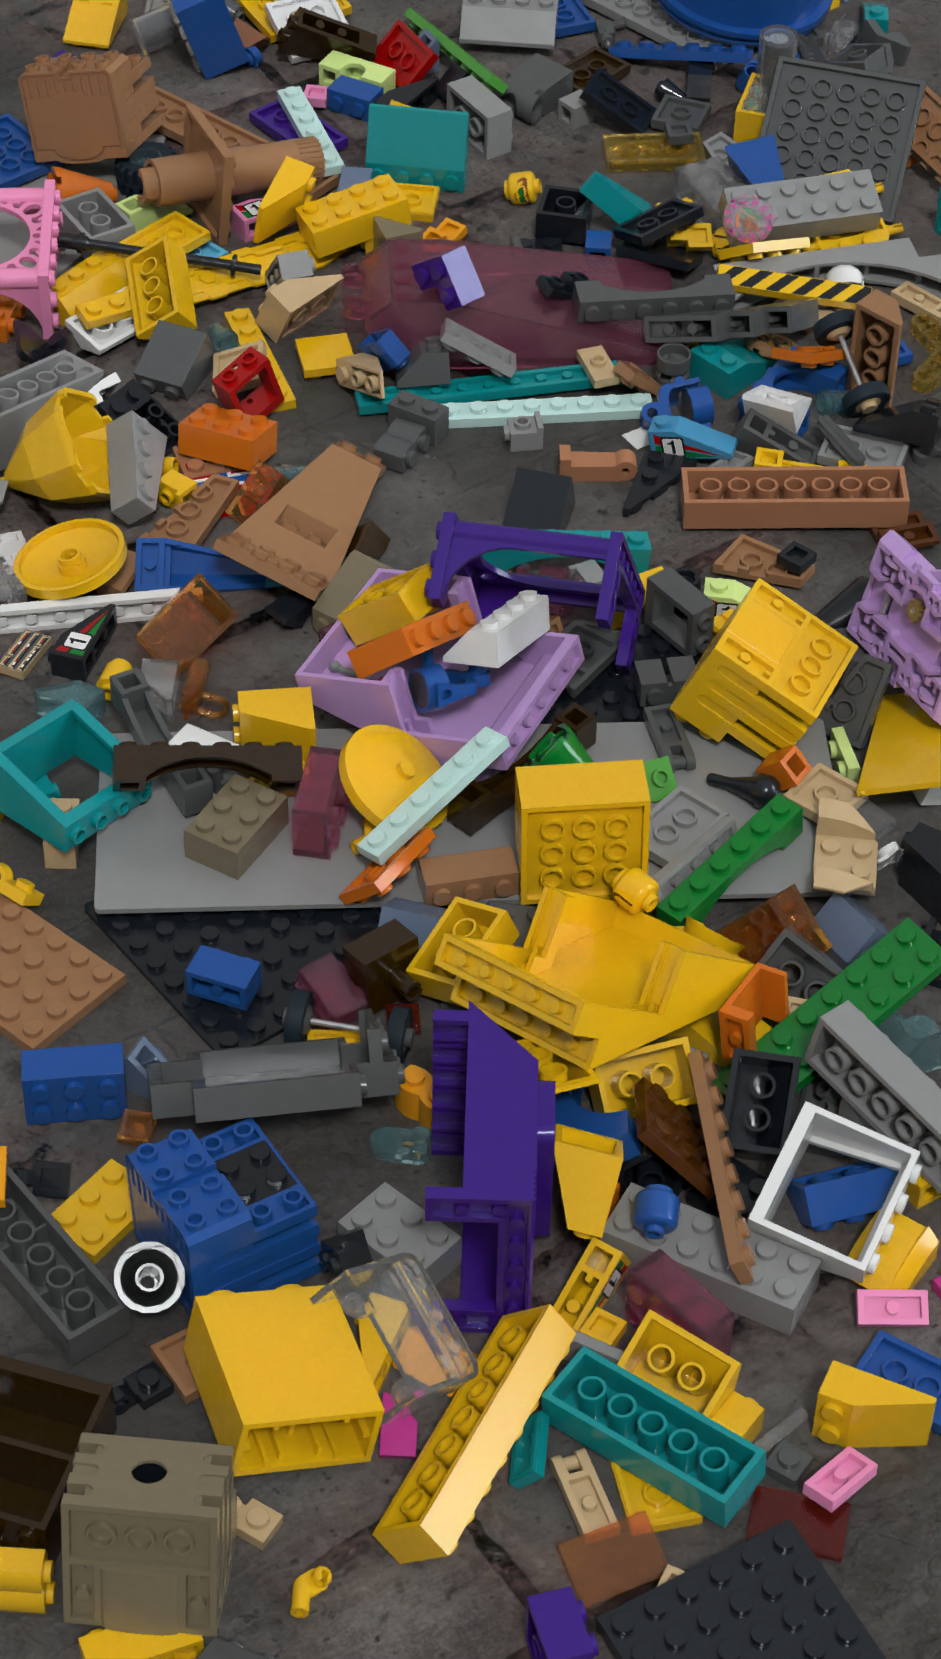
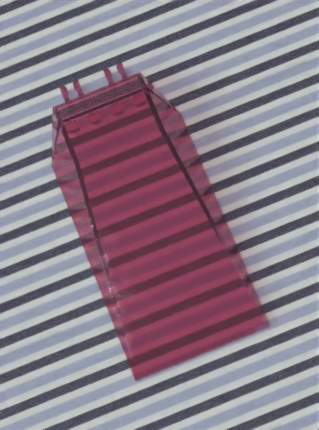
[341,239,682,369]

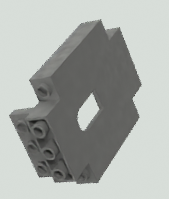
[147,1008,405,1123]

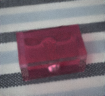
[294,953,367,1030]

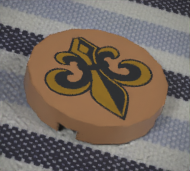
[744,333,797,360]

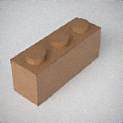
[418,846,520,907]

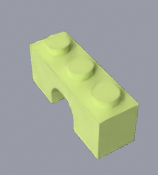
[319,50,396,94]

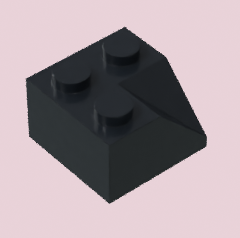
[535,184,594,245]

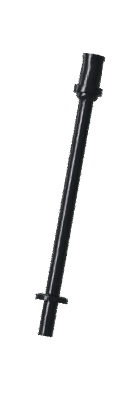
[57,231,262,278]

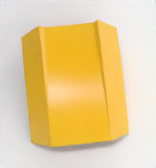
[848,1209,939,1290]

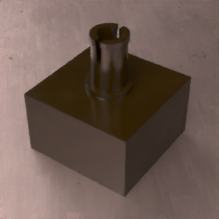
[342,919,422,1014]

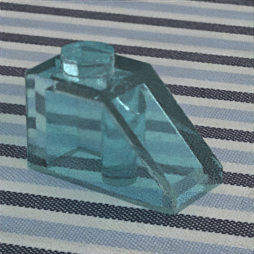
[34,680,106,720]

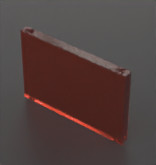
[746,1485,851,1562]

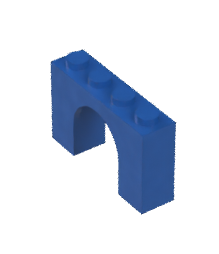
[737,345,848,437]

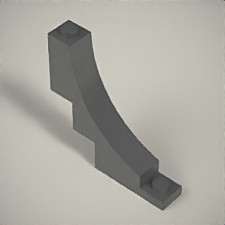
[644,298,819,343]

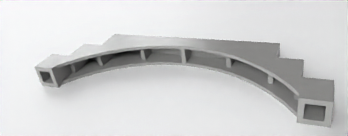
[683,237,941,346]

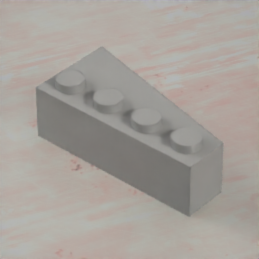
[106,410,167,525]

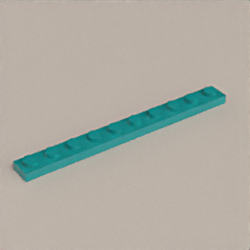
[354,360,622,415]

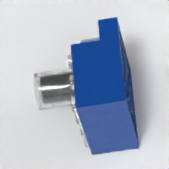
[129,0,250,80]

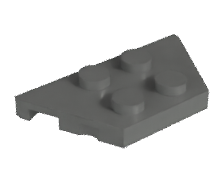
[561,620,638,699]

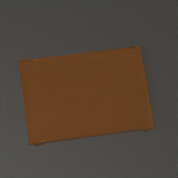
[556,1510,668,1608]

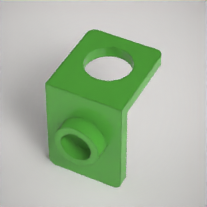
[643,755,677,803]

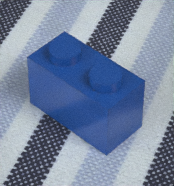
[327,75,383,122]
[185,945,262,1011]

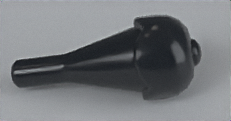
[706,773,782,809]

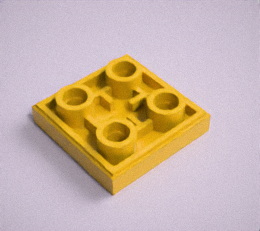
[295,333,354,379]

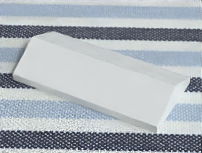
[65,286,136,355]

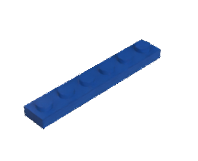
[609,40,753,63]

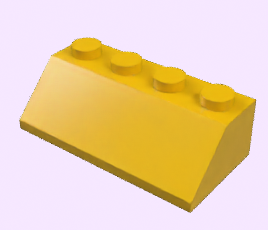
[125,234,197,340]
[52,251,129,327]

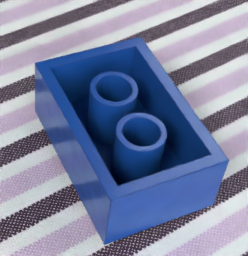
[21,1043,128,1125]

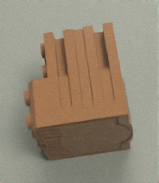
[18,50,163,164]

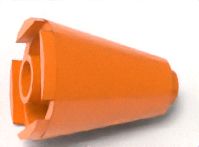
[47,166,118,203]

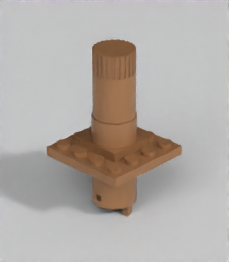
[137,104,325,246]

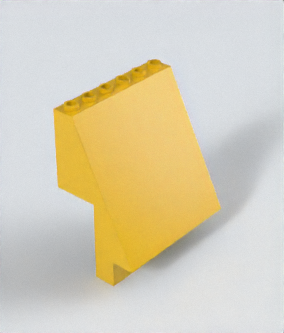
[434,886,756,1071]

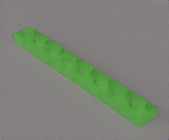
[404,7,509,94]

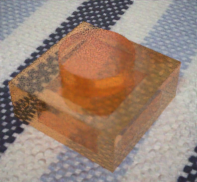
[117,1109,158,1146]

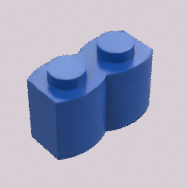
[357,327,411,372]

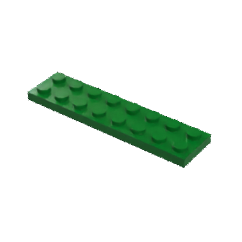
[714,917,941,1100]

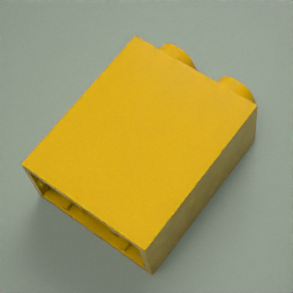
[183,1284,385,1477]

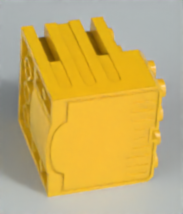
[669,578,859,758]

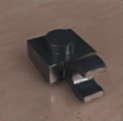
[12,1160,71,1198]
[113,1361,174,1416]

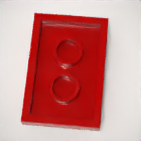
[372,19,440,87]

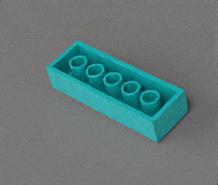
[541,1346,766,1528]

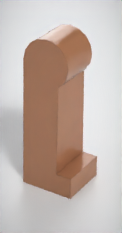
[558,444,638,482]

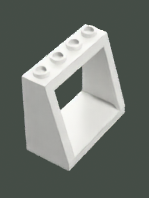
[748,1101,923,1283]

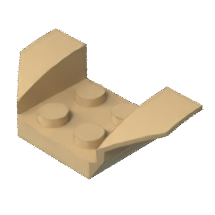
[811,797,878,896]

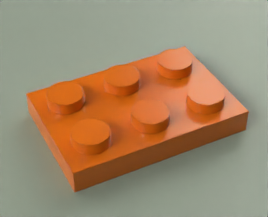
[338,826,437,905]

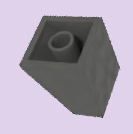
[133,320,216,401]

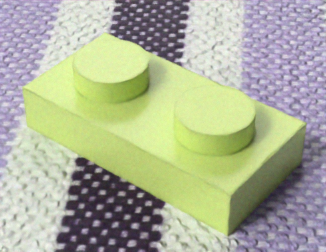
[827,726,860,783]

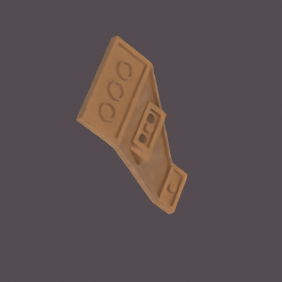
[212,440,387,601]

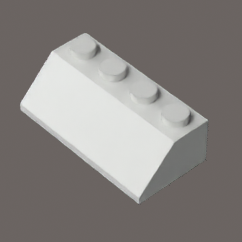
[443,590,550,668]

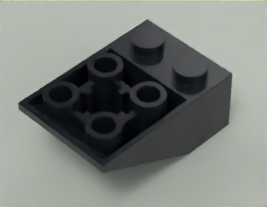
[97,378,179,457]

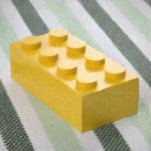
[295,174,412,259]

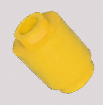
[95,658,133,701]

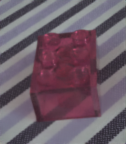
[292,746,351,860]
[625,1248,735,1356]

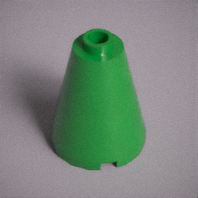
[524,723,594,766]

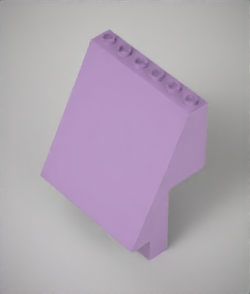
[294,568,585,782]

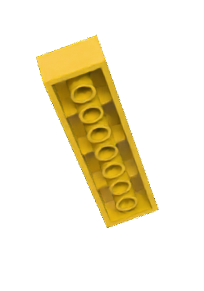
[372,1304,577,1564]

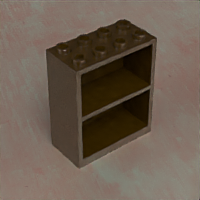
[0,1355,117,1564]

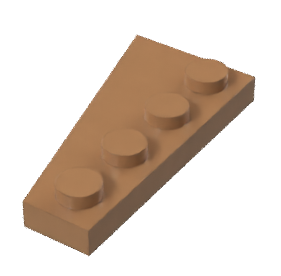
[139,473,240,546]

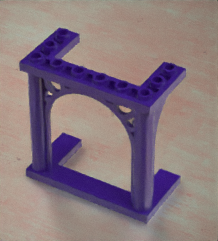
[425,512,645,675]

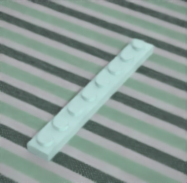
[442,393,652,429]

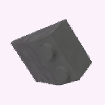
[759,925,843,1000]

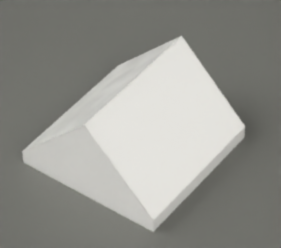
[742,385,812,434]

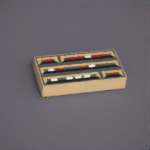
[0,629,52,680]

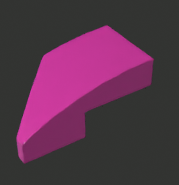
[379,1393,418,1460]

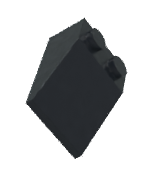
[853,398,941,449]

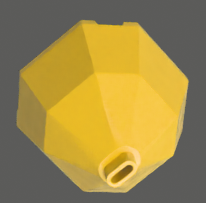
[0,387,113,504]

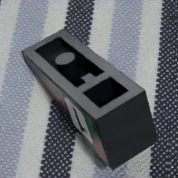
[48,604,118,682]

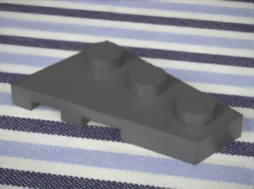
[817,654,895,749]

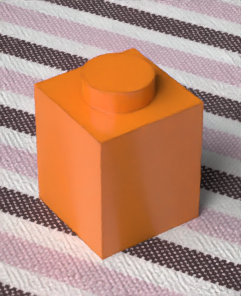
[755,744,812,791]

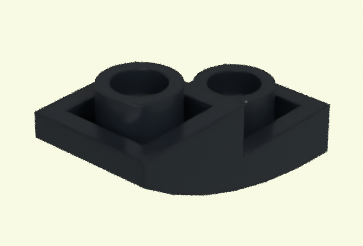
[535,271,589,301]

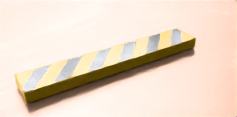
[717,263,872,310]

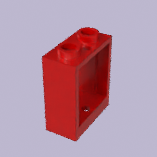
[211,346,285,417]

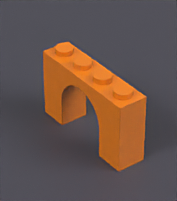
[347,600,477,679]

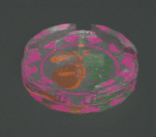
[723,194,775,243]

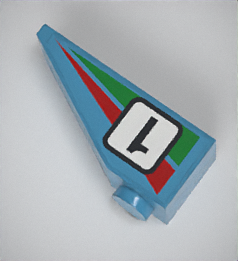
[647,415,738,459]

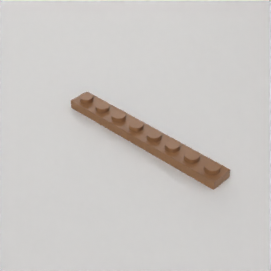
[688,1049,756,1285]

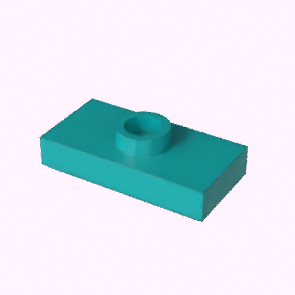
[509,1410,550,1490]

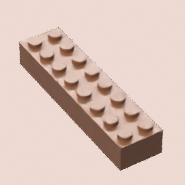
[680,466,910,530]

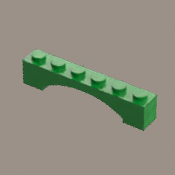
[656,793,803,926]

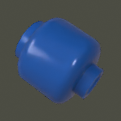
[632,1184,680,1239]

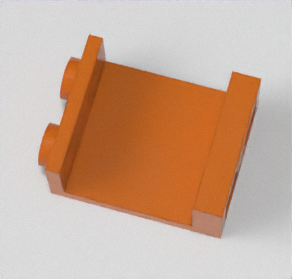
[719,962,789,1063]

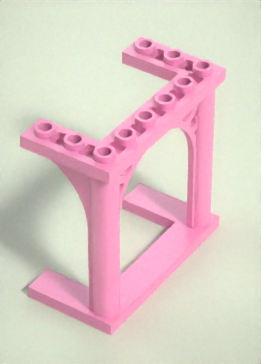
[0,179,63,339]

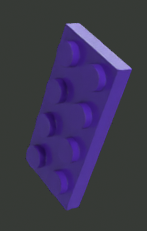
[249,100,348,151]

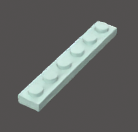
[277,86,345,177]
[356,726,510,865]

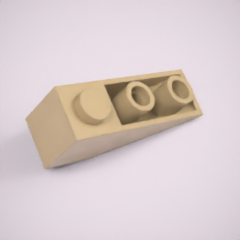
[335,353,385,399]

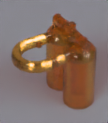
[179,658,230,719]

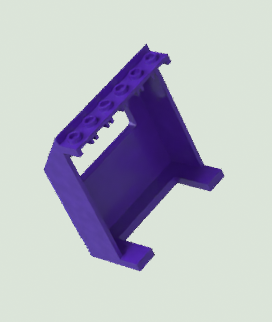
[424,1000,555,1333]

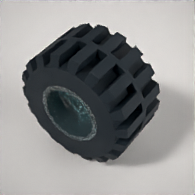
[114,141,176,198]

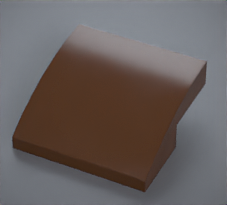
[867,509,941,548]

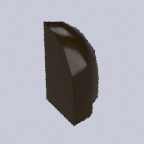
[347,520,390,559]

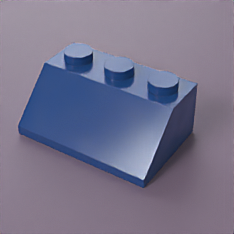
[786,1161,908,1231]

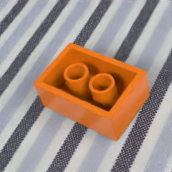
[178,403,278,472]

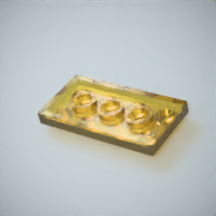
[602,132,706,172]

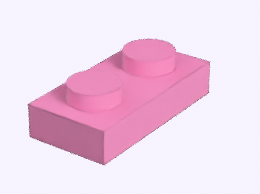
[855,1289,929,1328]
[802,1446,878,1513]

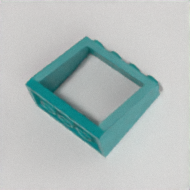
[0,699,152,852]

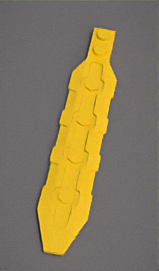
[74,232,353,330]

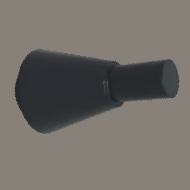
[655,78,693,101]

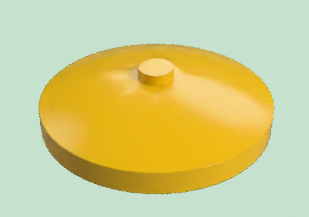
[13,518,128,600]
[338,724,448,830]

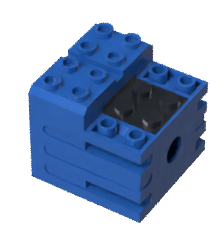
[125,1118,323,1316]

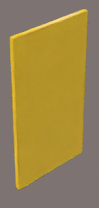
[856,693,941,797]

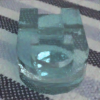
[370,1126,432,1165]

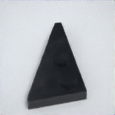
[622,449,697,518]

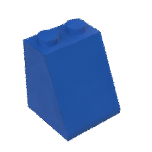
[725,134,784,186]

